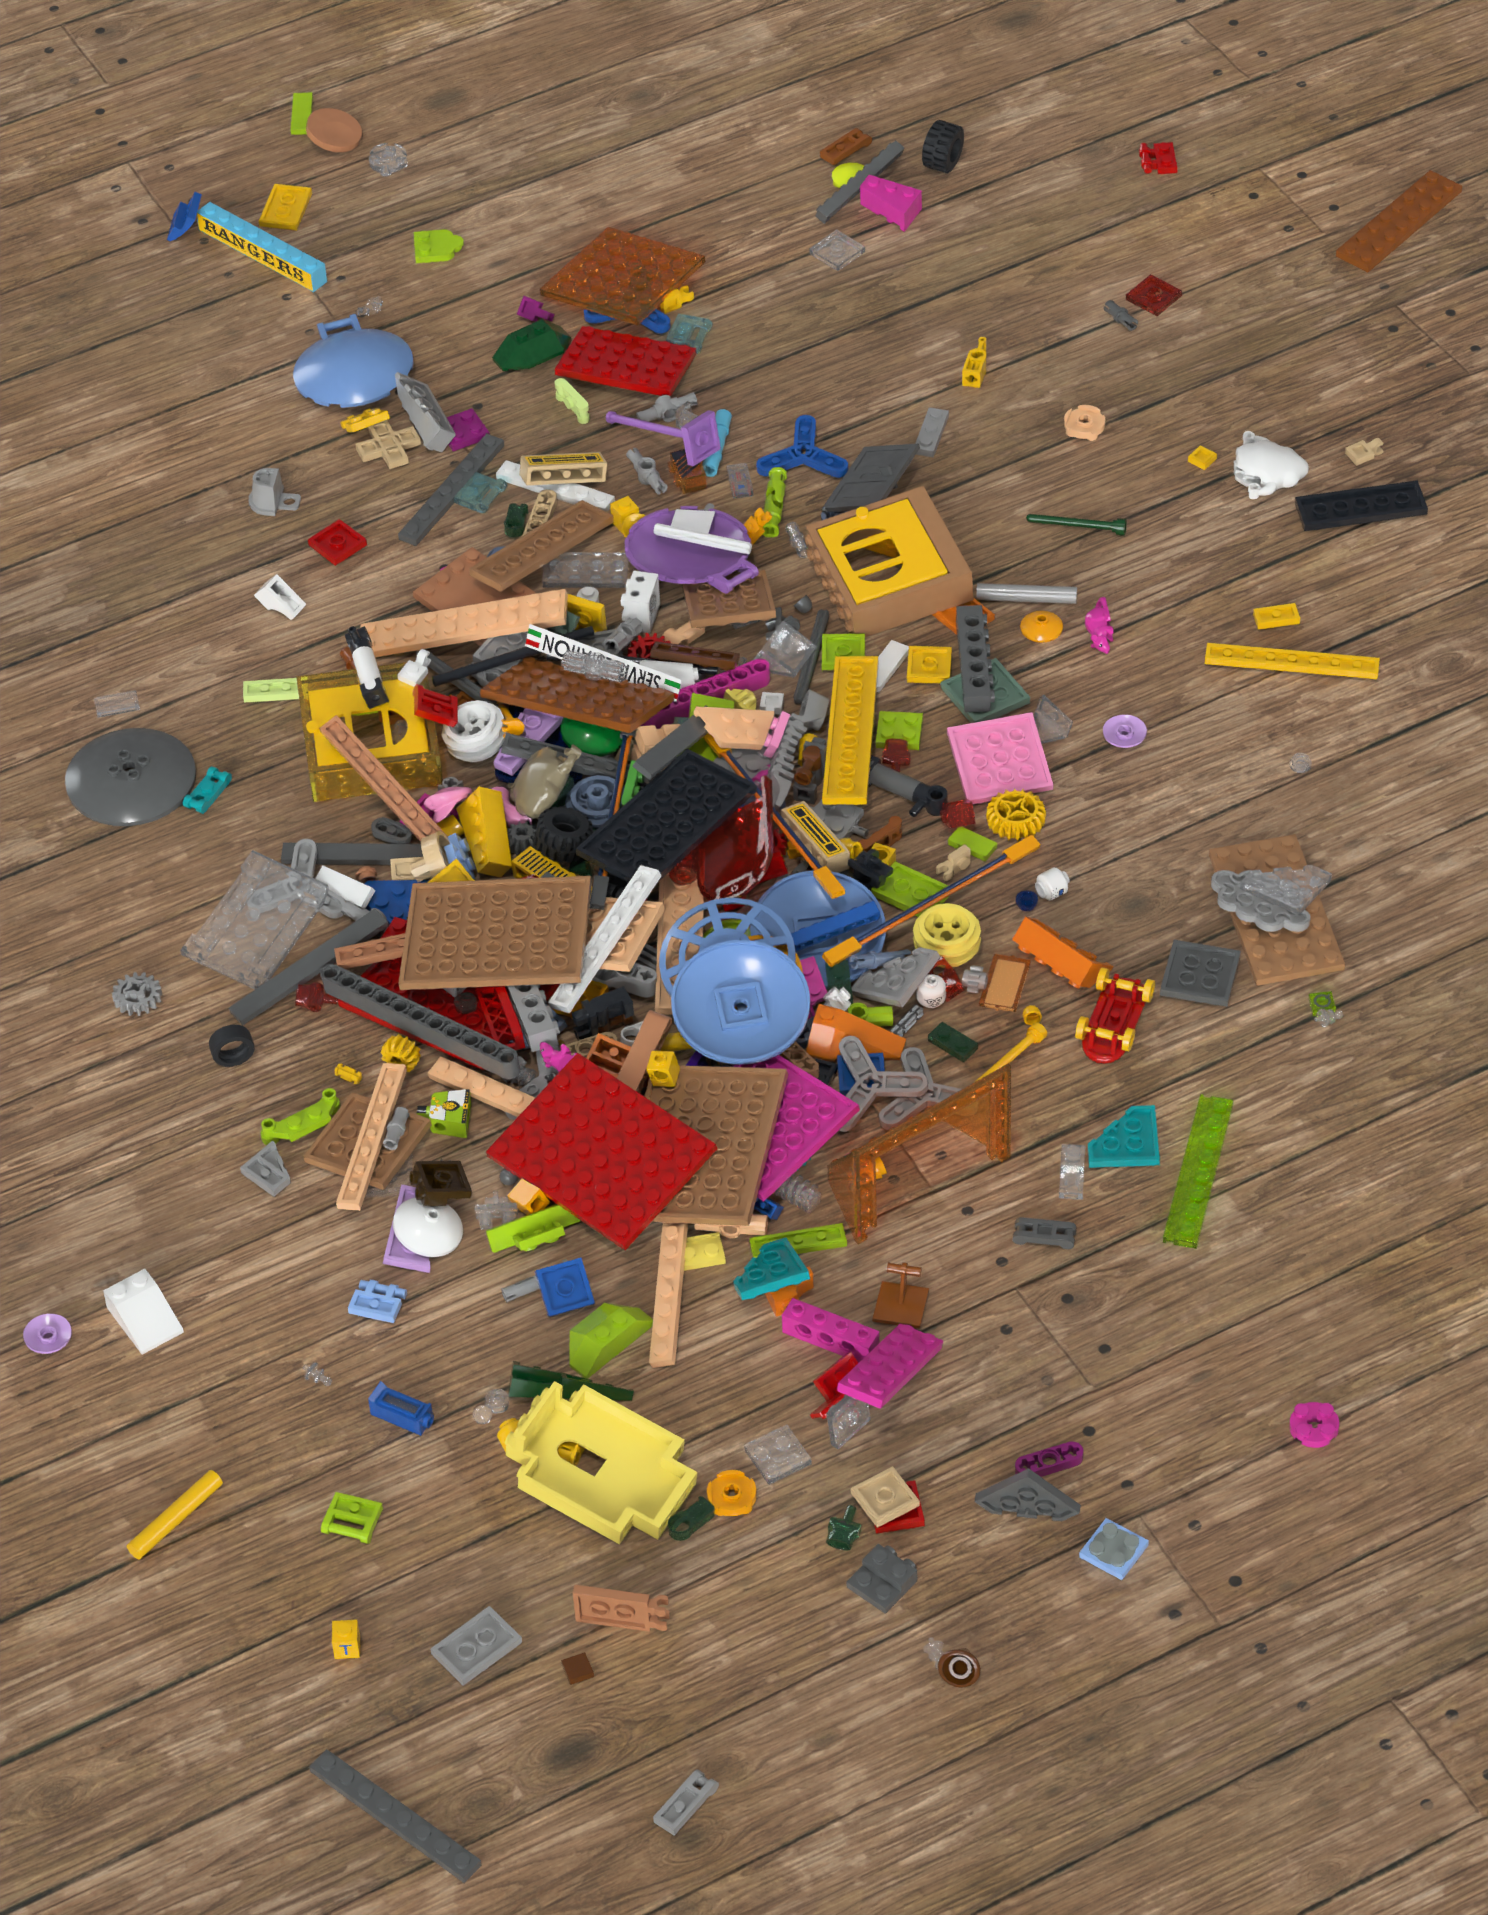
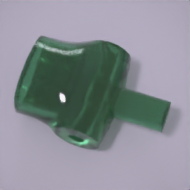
[826,1505,862,1551]

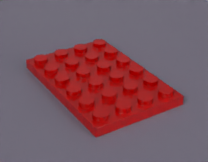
[555,326,696,397]

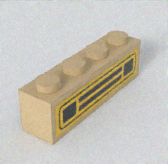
[519,452,607,486]
[781,801,850,873]

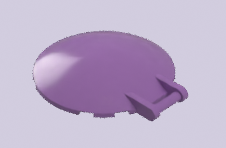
[625,506,759,594]

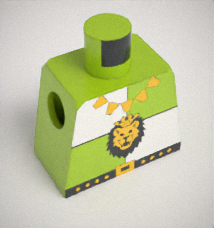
[417,1089,471,1138]

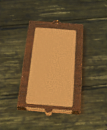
[979,954,1031,1012]

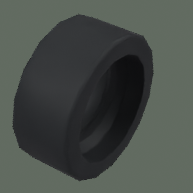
[209,1025,255,1067]

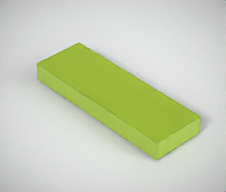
[291,92,313,135]

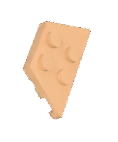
[693,706,775,750]

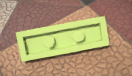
[243,677,308,703]

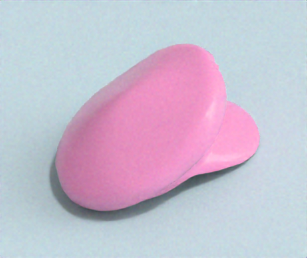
[424,787,472,823]

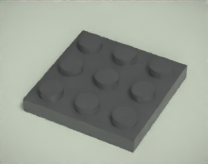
[1160,940,1241,1007]

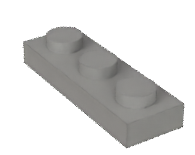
[915,408,949,457]

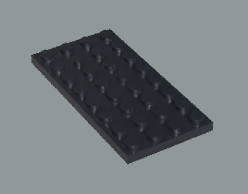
[576,749,757,884]

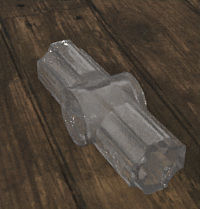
[561,650,627,682]

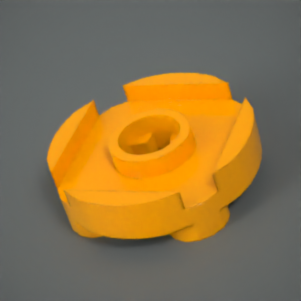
[707,1470,757,1516]

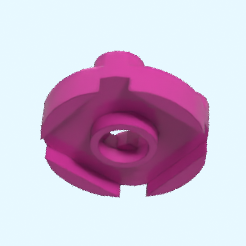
[1289,1402,1339,1448]

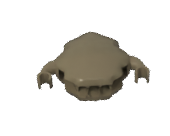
[507,744,582,819]

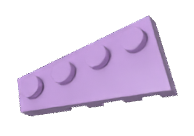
[494,708,563,776]
[383,1184,430,1273]

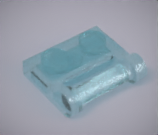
[666,313,713,354]
[454,472,508,513]

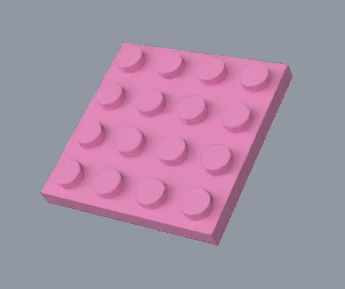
[947,712,1053,805]

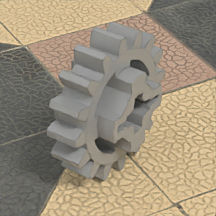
[112,972,162,1016]

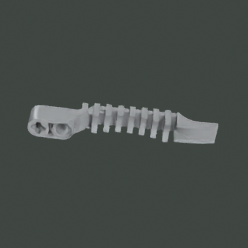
[765,689,829,818]
[592,963,657,998]

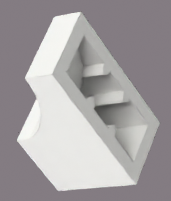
[254,574,306,620]

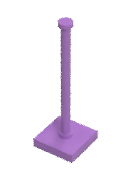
[606,410,721,466]

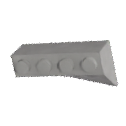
[395,372,456,453]

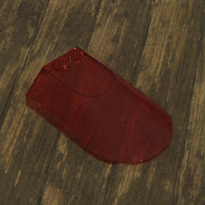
[695,775,774,901]

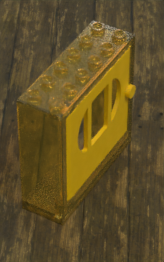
[296,661,443,802]

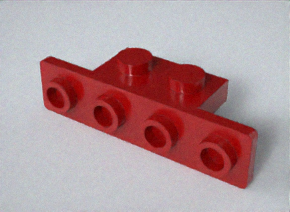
[810,1352,858,1419]

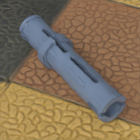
[849,949,912,969]

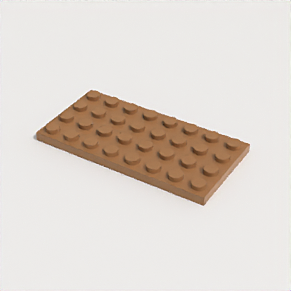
[1209,834,1345,986]

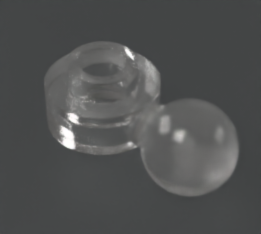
[473,1389,509,1424]

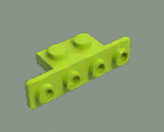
[486,1204,580,1253]

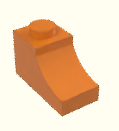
[765,1266,814,1317]

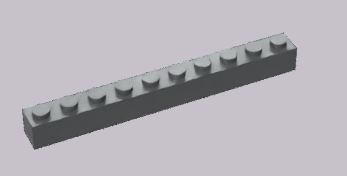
[815,140,904,224]

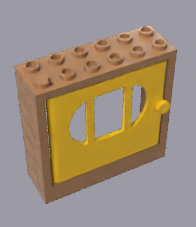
[804,486,974,638]

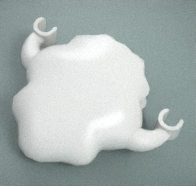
[1234,431,1309,499]

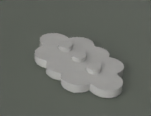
[1211,870,1310,932]

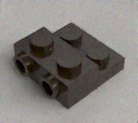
[409,1161,472,1207]

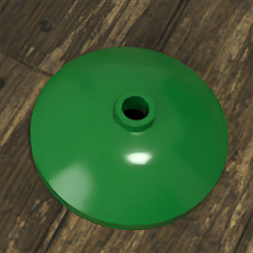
[560,718,622,757]

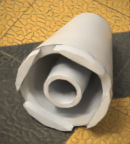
[640,660,699,689]

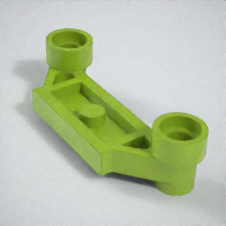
[260,1088,340,1145]

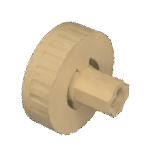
[410,831,450,882]

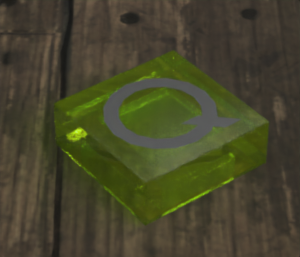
[1308,991,1336,1016]

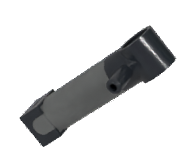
[868,755,948,817]

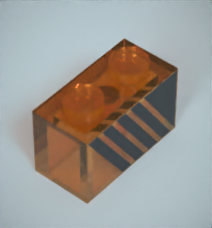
[668,449,707,494]

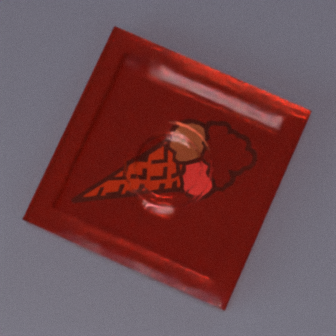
[1126,274,1182,316]

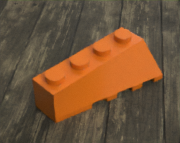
[1012,916,1114,989]

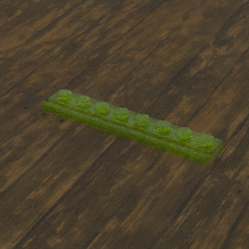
[1163,1094,1234,1249]

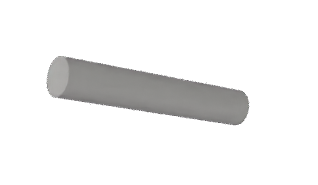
[976,583,1077,604]

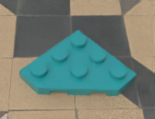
[1087,1105,1160,1168]
[733,1237,810,1300]

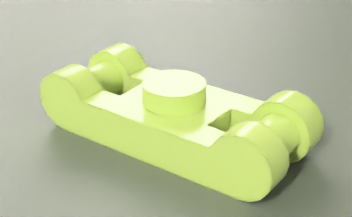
[555,378,590,424]

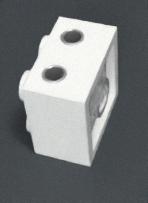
[621,571,660,634]

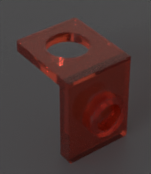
[928,956,965,1002]

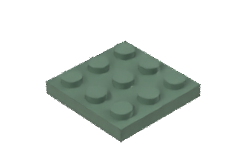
[941,658,1030,723]

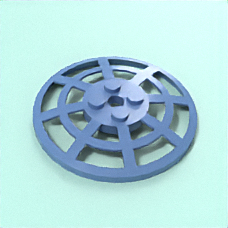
[659,898,796,1011]

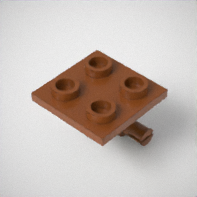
[872,1262,929,1329]

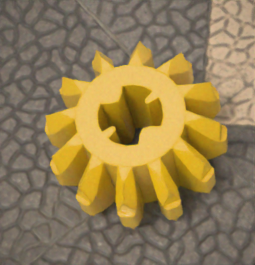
[380,1034,421,1072]

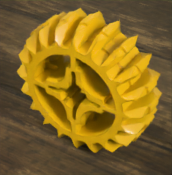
[986,788,1046,842]

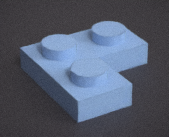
[444,833,475,879]

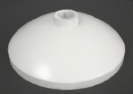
[393,1197,463,1257]

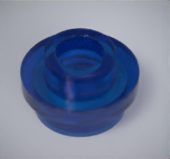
[1016,890,1038,911]

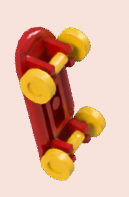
[1075,967,1155,1064]

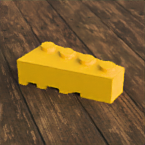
[456,786,512,878]

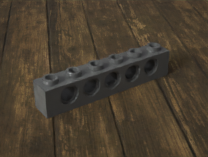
[956,605,995,712]

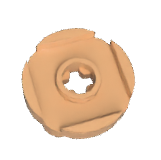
[1064,405,1105,441]

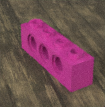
[782,1298,880,1362]

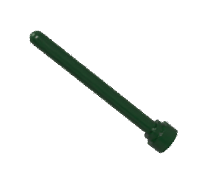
[1026,514,1127,536]

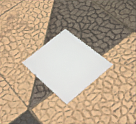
[668,509,715,537]

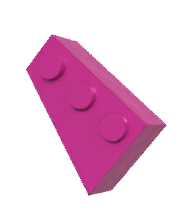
[860,175,922,232]

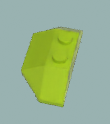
[569,1303,653,1379]

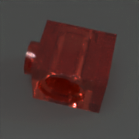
[940,799,976,829]

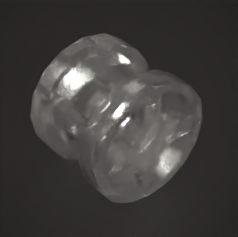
[391,720,408,745]

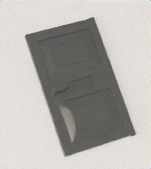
[821,444,920,512]

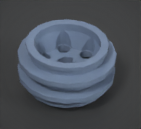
[565,775,625,834]

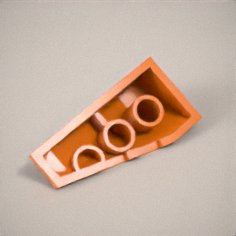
[806,1004,906,1061]

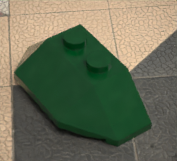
[492,319,572,371]

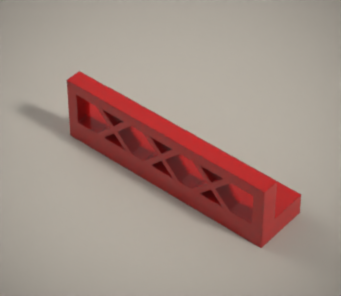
[475,986,526,1051]

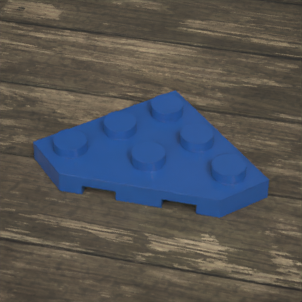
[364,880,429,925]

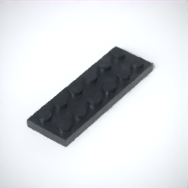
[1295,480,1428,531]

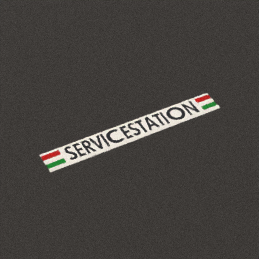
[525,624,682,702]

